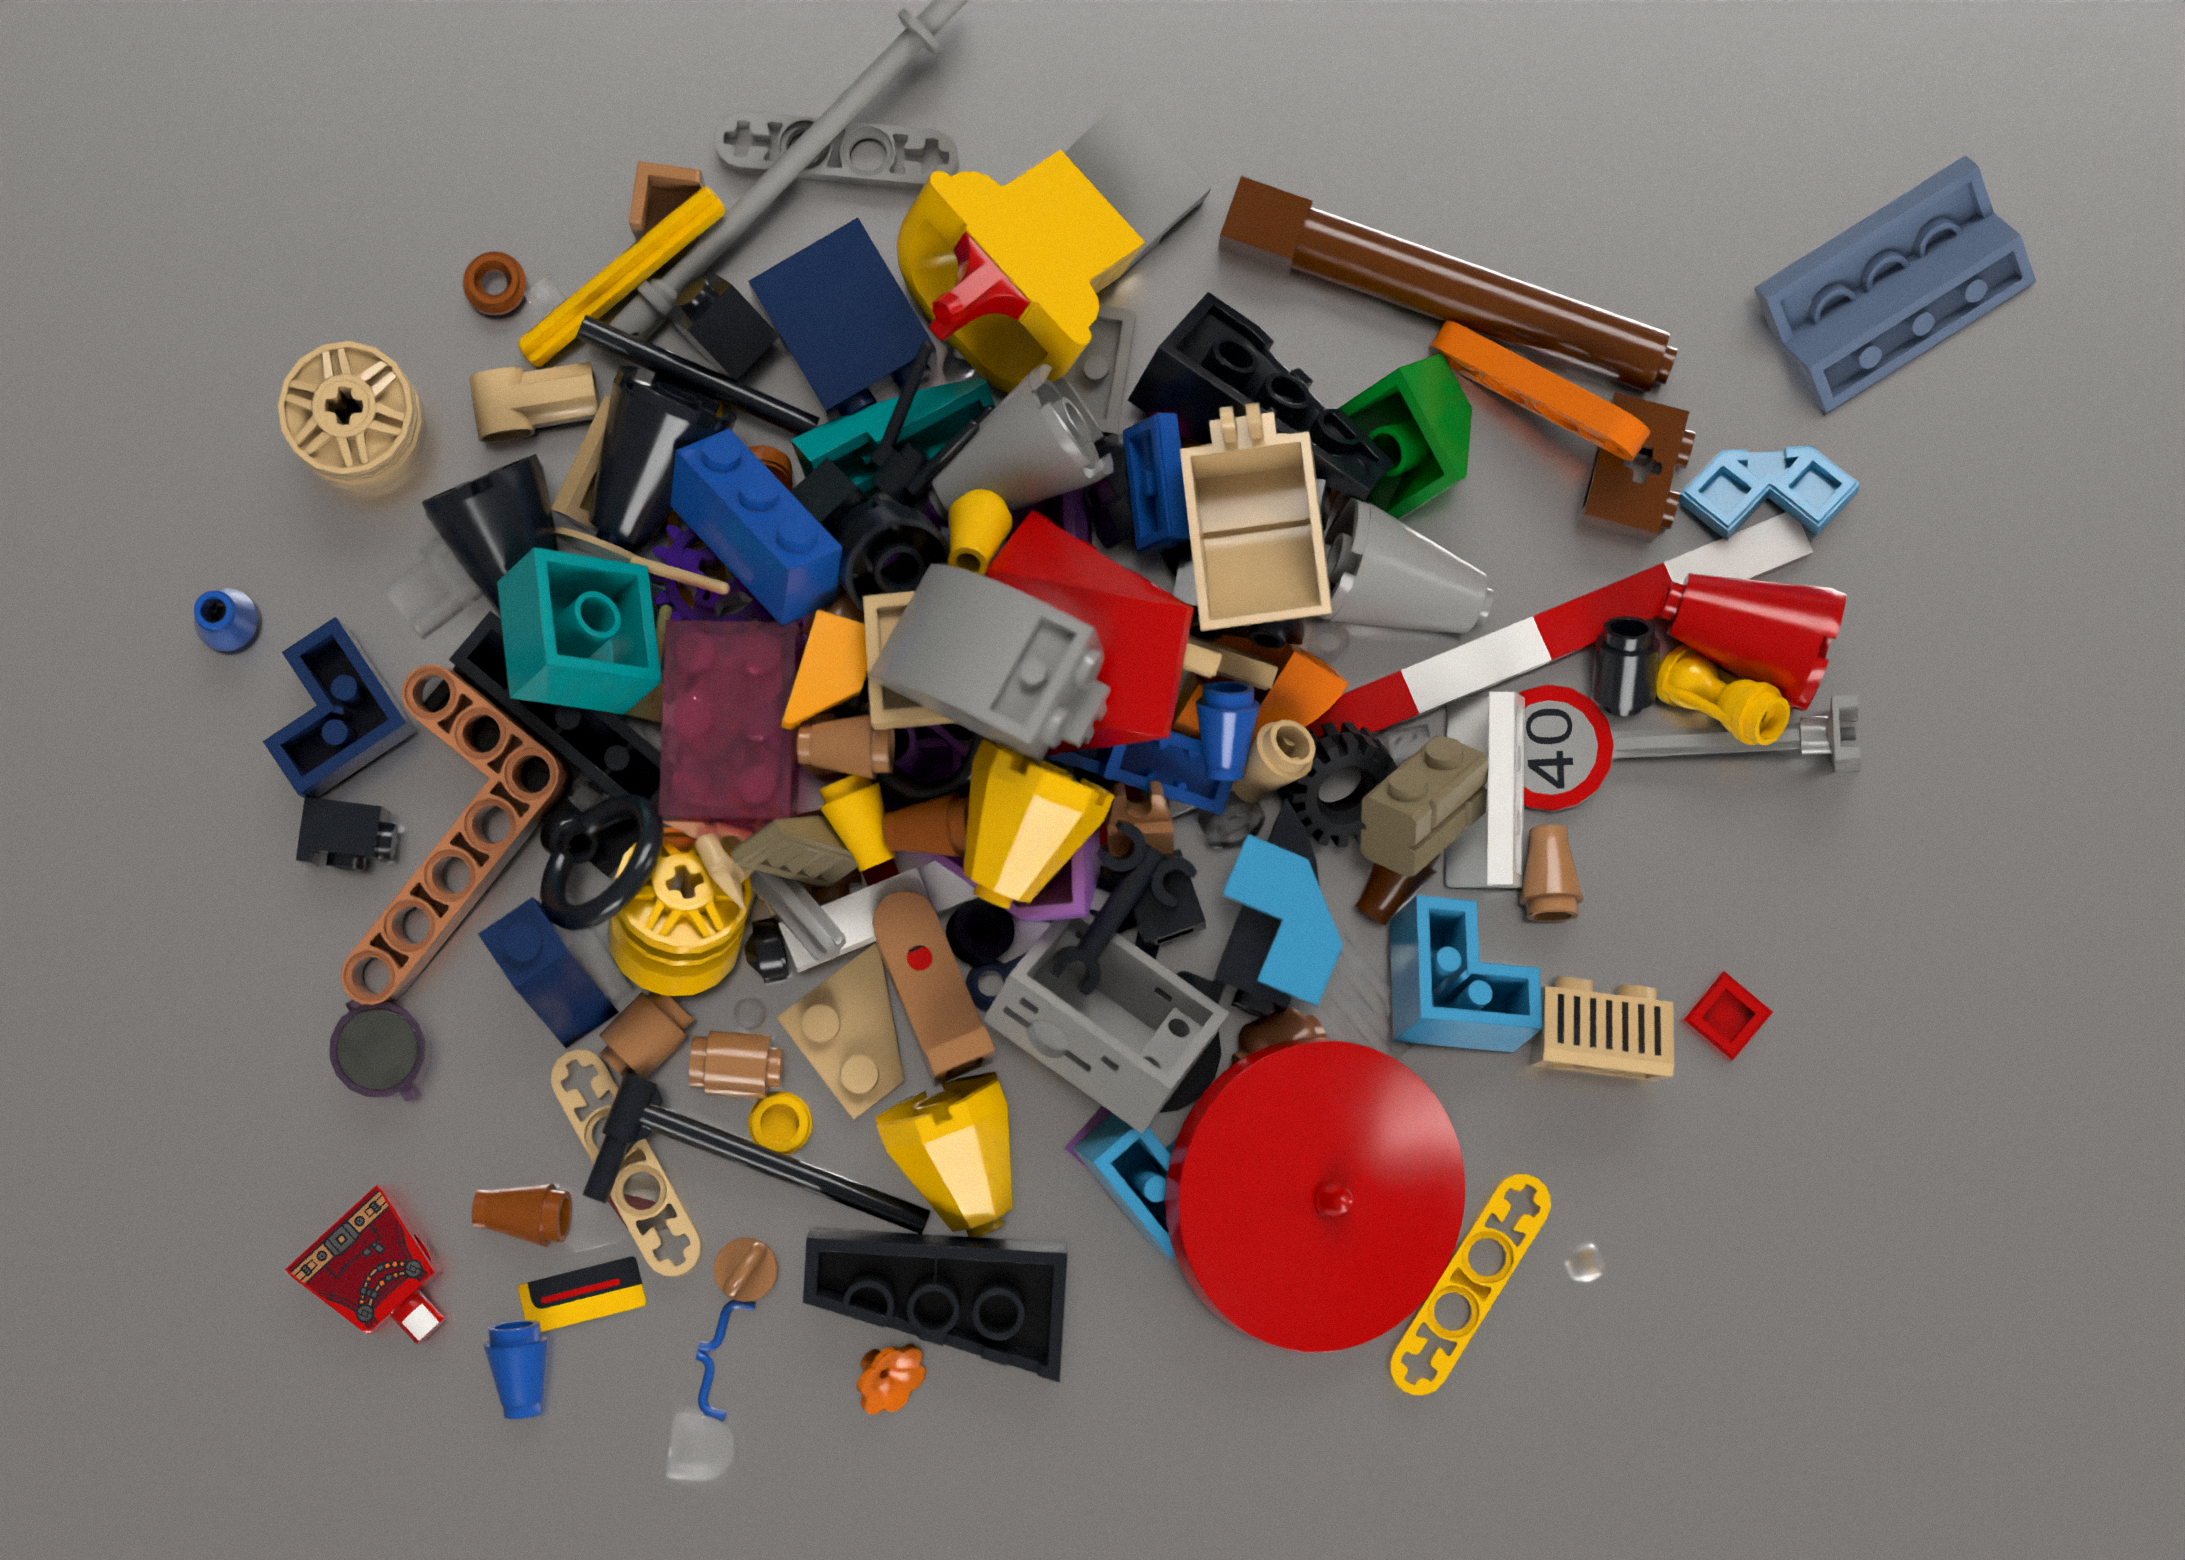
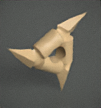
[663,820,754,914]

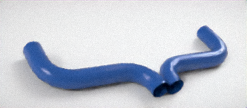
[695,1299,756,1421]

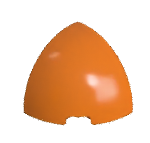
[1172,635,1349,745]

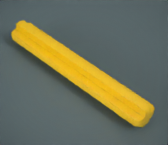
[517,186,726,367]

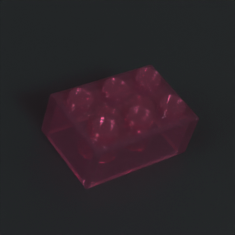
[659,620,804,824]

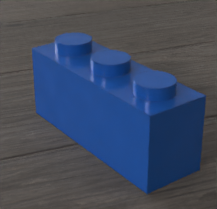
[670,428,842,626]

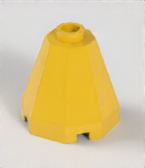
[963,739,1114,909]
[875,1071,1013,1237]

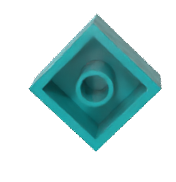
[497,547,662,714]

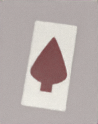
[568,1172,677,1253]

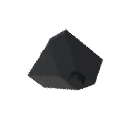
[1127,292,1393,500]

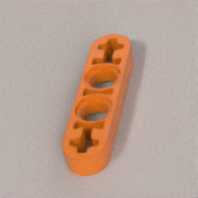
[1428,320,1650,461]

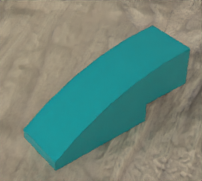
[791,378,996,493]

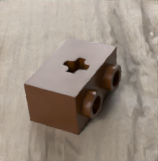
[1577,392,1695,543]

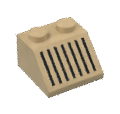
[1530,976,1674,1081]

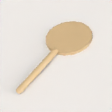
[555,527,730,595]

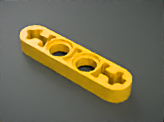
[1388,1174,1551,1395]

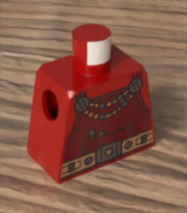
[285,1185,446,1345]

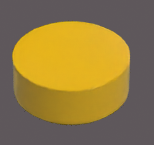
[748,1091,813,1155]

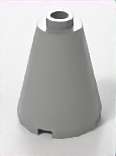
[928,364,1113,522]
[1316,497,1494,634]

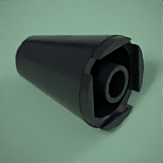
[589,365,736,552]
[422,454,559,618]

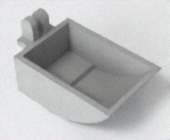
[867,564,1111,765]

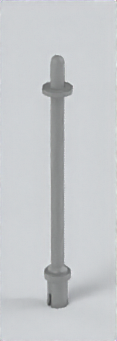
[609,0,968,341]

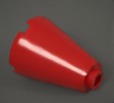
[1660,573,1846,711]

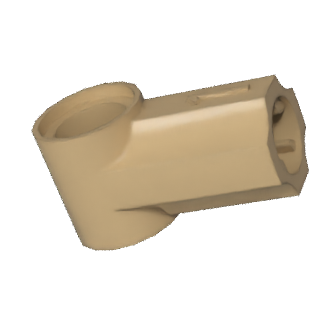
[469,361,600,443]

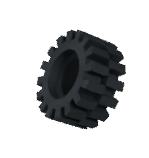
[1278,721,1398,848]

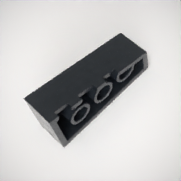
[803,1228,1068,1383]

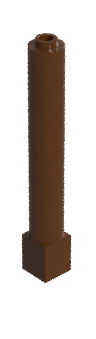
[1218,176,1678,393]

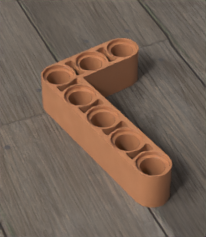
[341,664,570,1005]

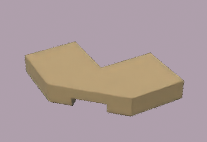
[1182,636,1279,690]

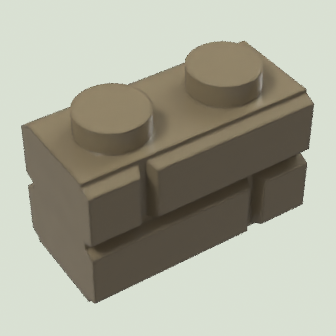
[1360,734,1489,878]

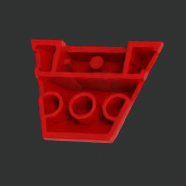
[985,510,1194,757]

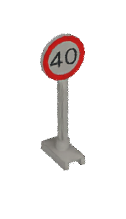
[1519,684,1861,812]

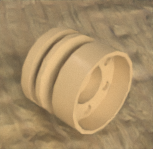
[277,341,427,492]

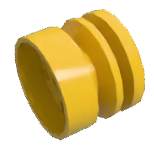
[608,827,752,996]

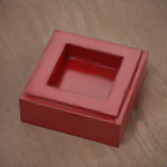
[1680,971,1773,1062]

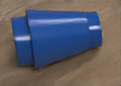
[194,588,258,651]
[1195,681,1260,781]
[483,1320,548,1419]

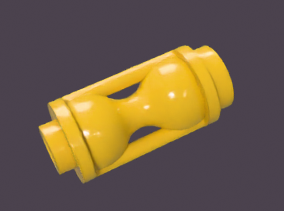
[1656,644,1790,745]

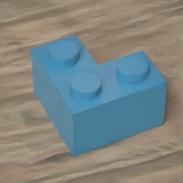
[1390,895,1542,1052]
[1072,1113,1176,1258]

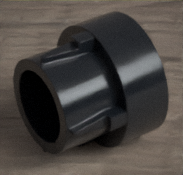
[835,495,950,613]

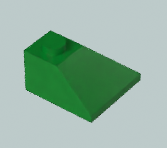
[1338,353,1472,520]

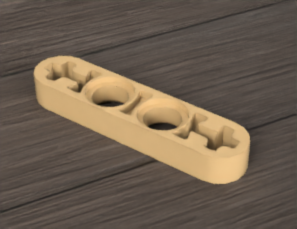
[551,1049,703,1277]

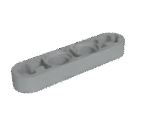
[714,111,959,191]

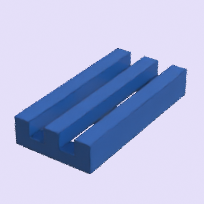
[1122,413,1190,555]

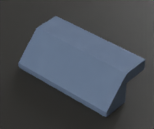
[1754,155,2036,413]

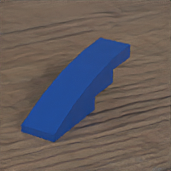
[967,728,1233,815]

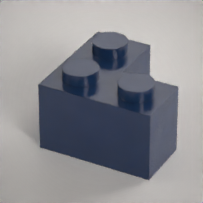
[263,617,416,798]

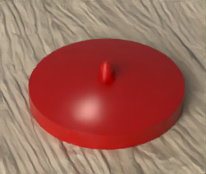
[1165,1038,1465,1352]

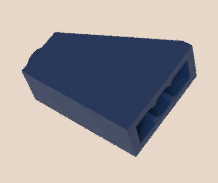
[478,897,620,1049]

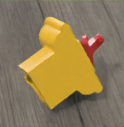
[896,149,1145,393]

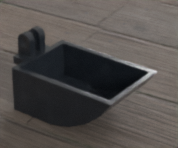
[1176,798,1320,1018]

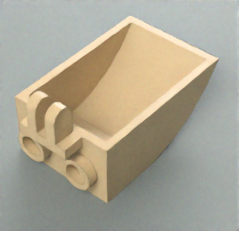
[1180,403,1332,631]

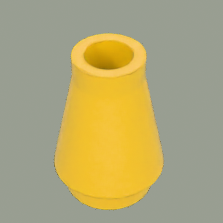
[948,489,1012,575]
[819,775,896,872]

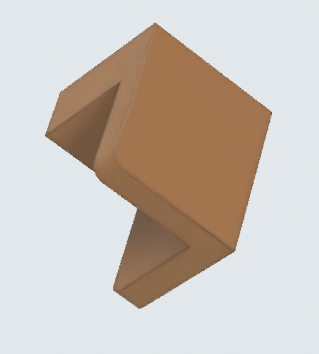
[629,161,706,247]

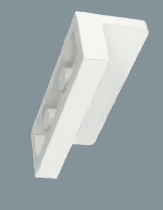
[1445,691,1525,888]

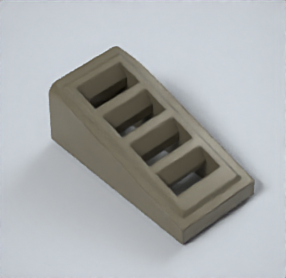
[731,815,858,886]

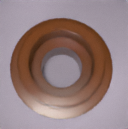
[463,251,527,315]

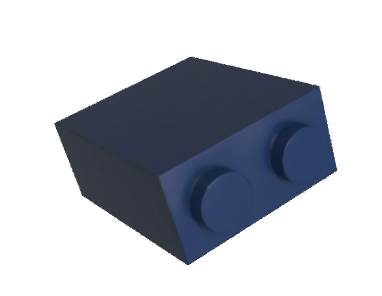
[748,217,937,422]

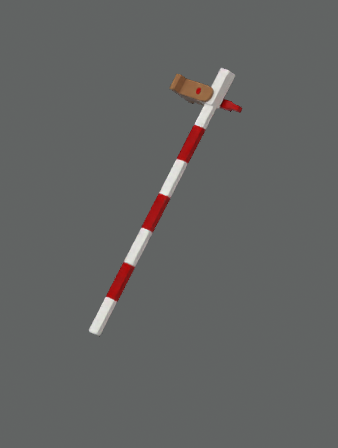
[778,512,1813,1087]

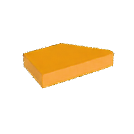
[781,609,868,730]

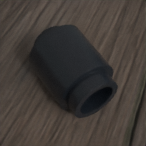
[1592,616,1660,716]

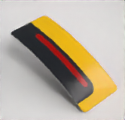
[518,1256,646,1332]

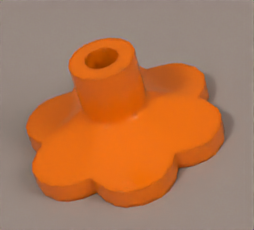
[857,1344,926,1415]

